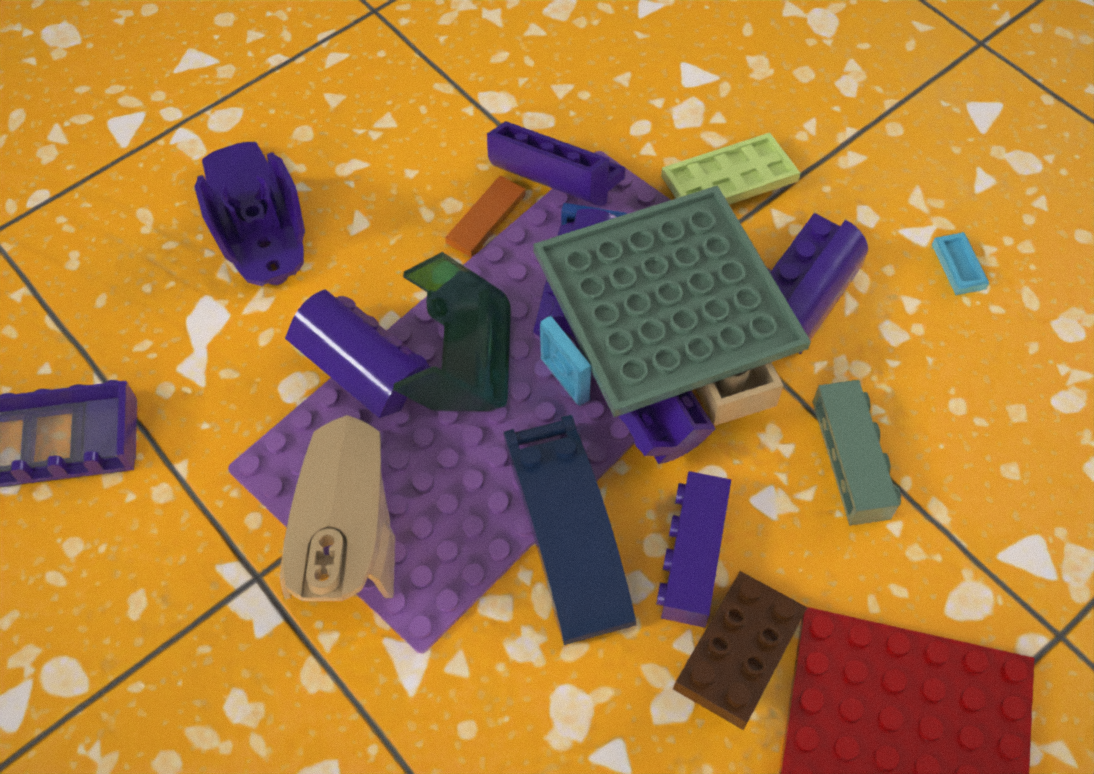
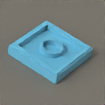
[540,316,591,406]

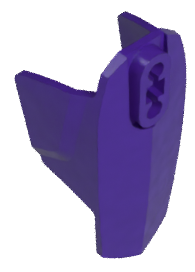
[194,142,305,286]

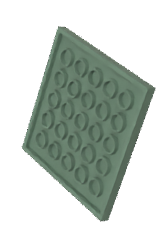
[533,185,811,417]

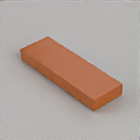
[445,175,526,258]

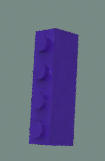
[656,471,731,628]

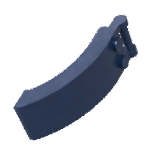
[503,415,636,645]

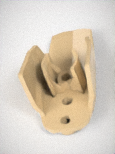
[280,415,395,601]

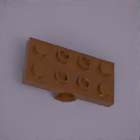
[673,571,807,730]

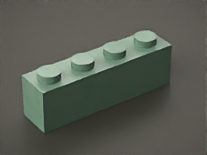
[812,380,901,526]

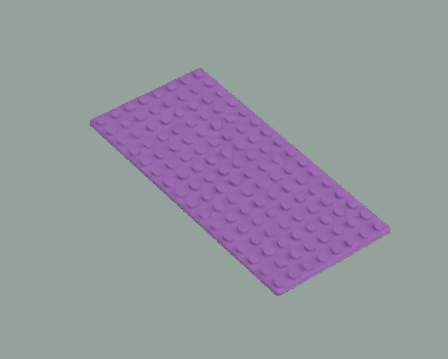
[228,151,771,654]

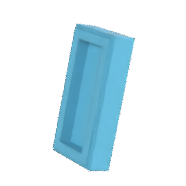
[932,232,989,295]

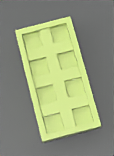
[661,132,801,205]

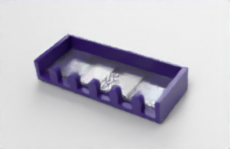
[0,380,137,487]

